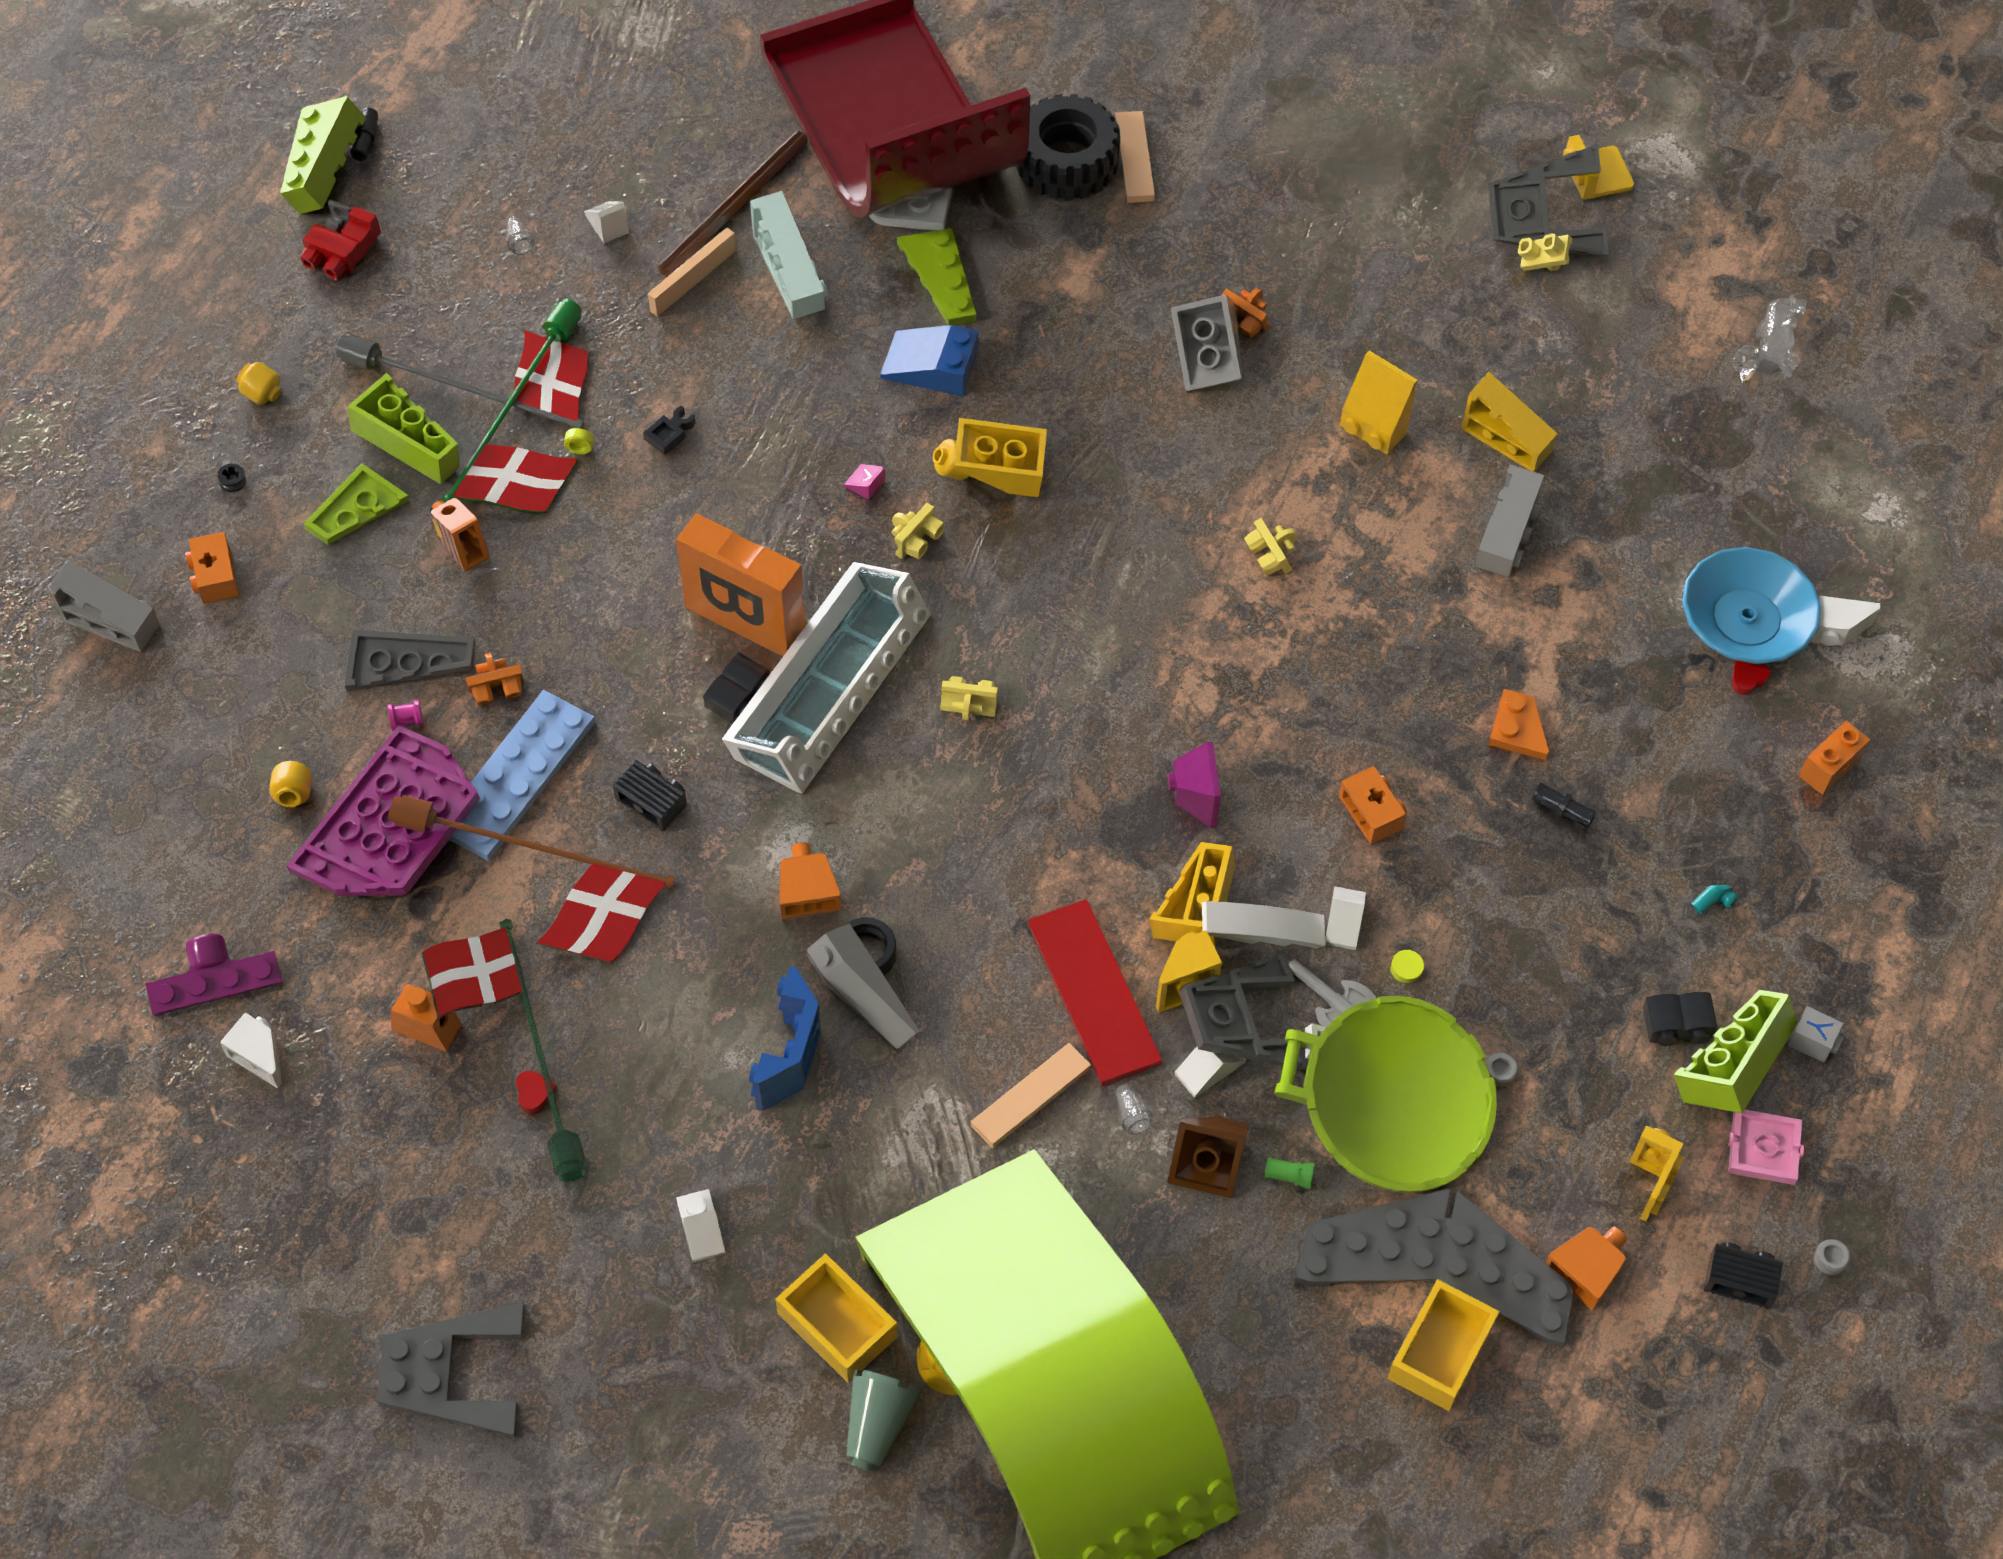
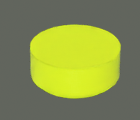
[564,428,594,454]
[1390,950,1424,983]

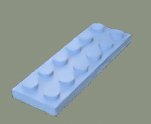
[449,689,595,861]

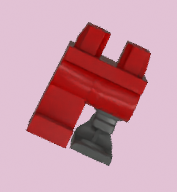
[300,200,382,280]

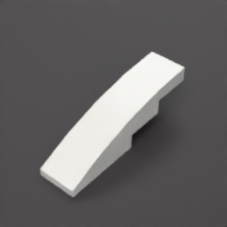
[1202,901,1325,949]

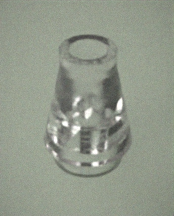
[506,215,535,256]
[1114,1084,1153,1135]

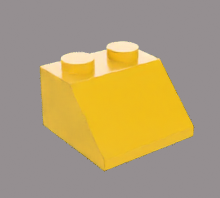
[1156,930,1222,1013]

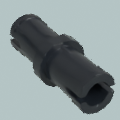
[350,108,379,161]
[1532,783,1597,829]

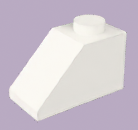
[1812,596,1880,646]
[220,1013,282,1088]

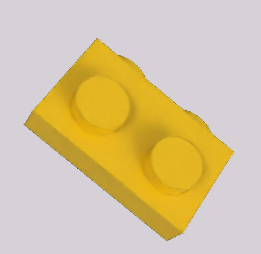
[1563,135,1634,200]
[1630,1125,1684,1222]

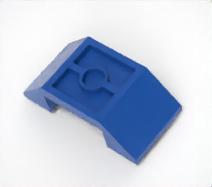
[749,966,821,1111]

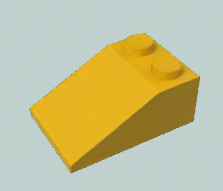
[1340,350,1418,455]
[954,418,1047,497]

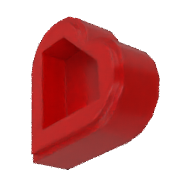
[1732,660,1770,695]
[516,1070,557,1114]

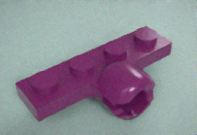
[145,933,283,1016]

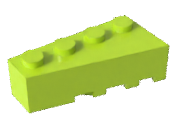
[280,96,366,214]

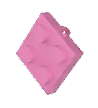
[1728,1110,1804,1185]

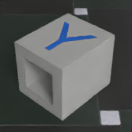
[1788,1006,1844,1063]

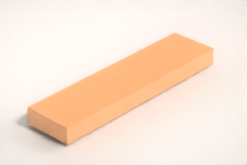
[1115,111,1155,203]
[648,228,736,317]
[971,1043,1091,1149]

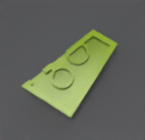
[304,463,409,545]

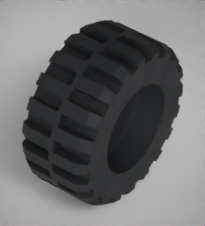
[1016,94,1121,200]

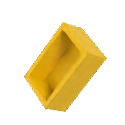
[775,1253,898,1383]
[1387,1279,1499,1411]

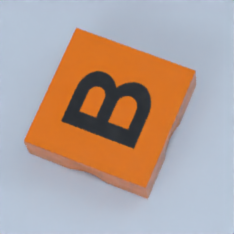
[676,513,806,656]

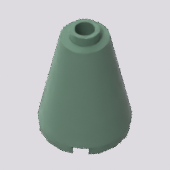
[846,1369,921,1472]

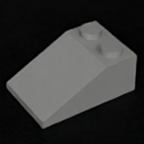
[1171,295,1243,392]

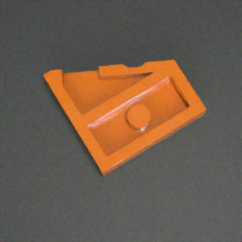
[1488,689,1549,760]

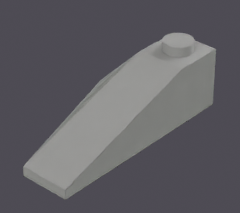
[807,923,920,1049]

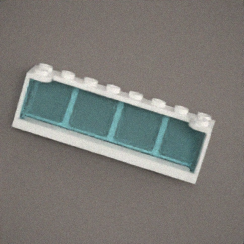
[722,562,931,793]

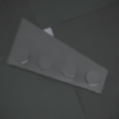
[345,630,476,691]

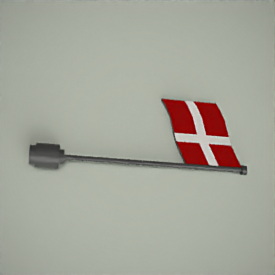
[336,330,588,429]

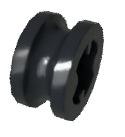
[217,463,246,493]

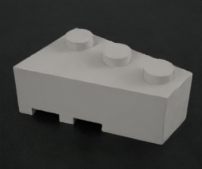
[1475,464,1544,577]
[48,560,160,652]

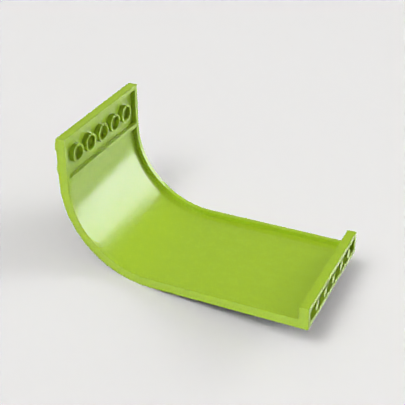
[855,1149,1240,1559]

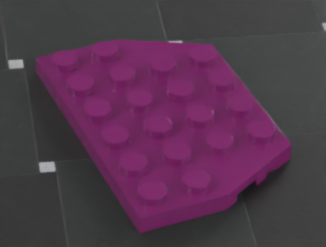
[286,725,481,896]

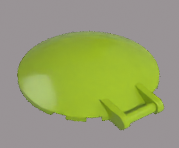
[1274,996,1497,1192]

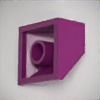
[1167,742,1221,828]

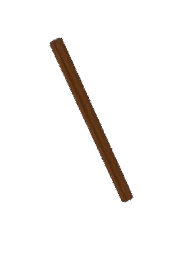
[658,130,808,277]

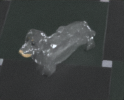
[1731,295,1806,384]

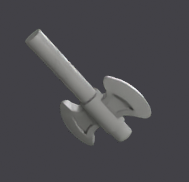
[1289,959,1377,1027]

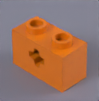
[185,532,239,604]
[1799,721,1870,795]
[1339,766,1407,845]

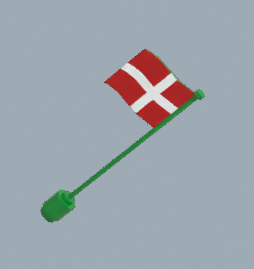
[442,299,582,513]

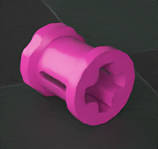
[388,699,424,731]

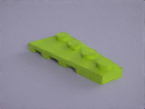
[897,228,976,325]

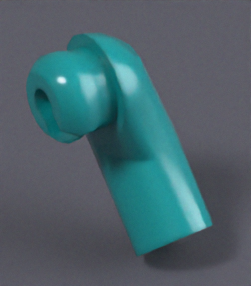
[1690,885,1738,915]

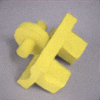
[1518,234,1573,271]
[892,503,944,559]
[1244,518,1298,576]
[940,676,998,721]

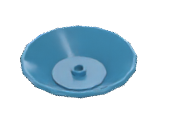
[1682,547,1821,664]

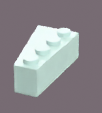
[750,191,828,319]

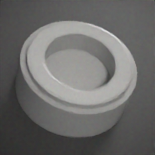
[1486,1053,1518,1087]
[1814,1239,1850,1275]

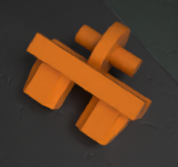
[1221,288,1271,339]
[466,652,523,706]

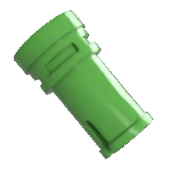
[1264,1157,1315,1189]

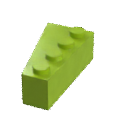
[348,373,460,484]
[1673,990,1798,1113]

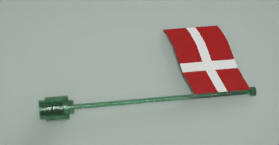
[422,919,587,1182]

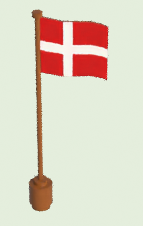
[388,795,675,963]

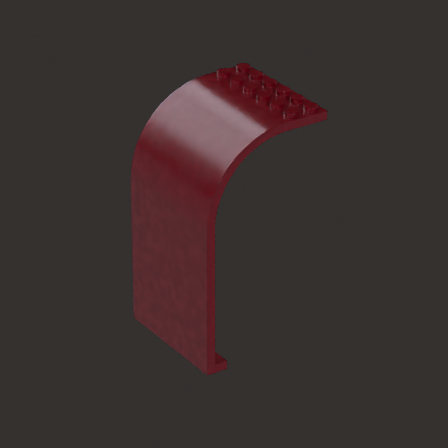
[760,0,1031,217]

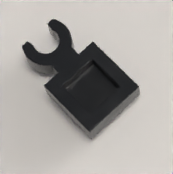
[643,406,696,455]

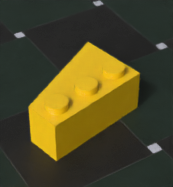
[1461,372,1557,472]
[1149,842,1235,947]

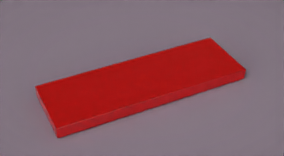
[1028,899,1162,1087]

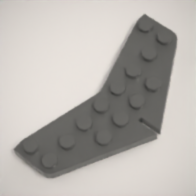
[1295,1189,1573,1347]

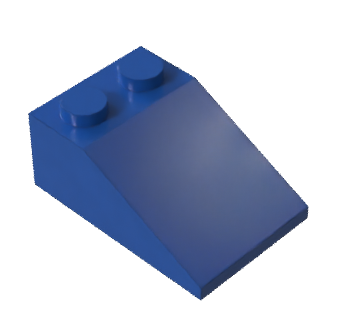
[880,325,979,397]

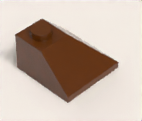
[1167,1116,1249,1198]

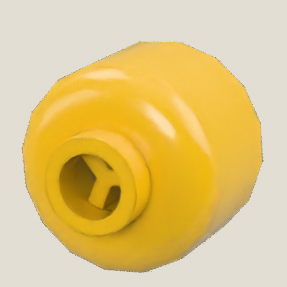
[236,362,282,405]
[933,439,969,481]
[269,761,312,808]

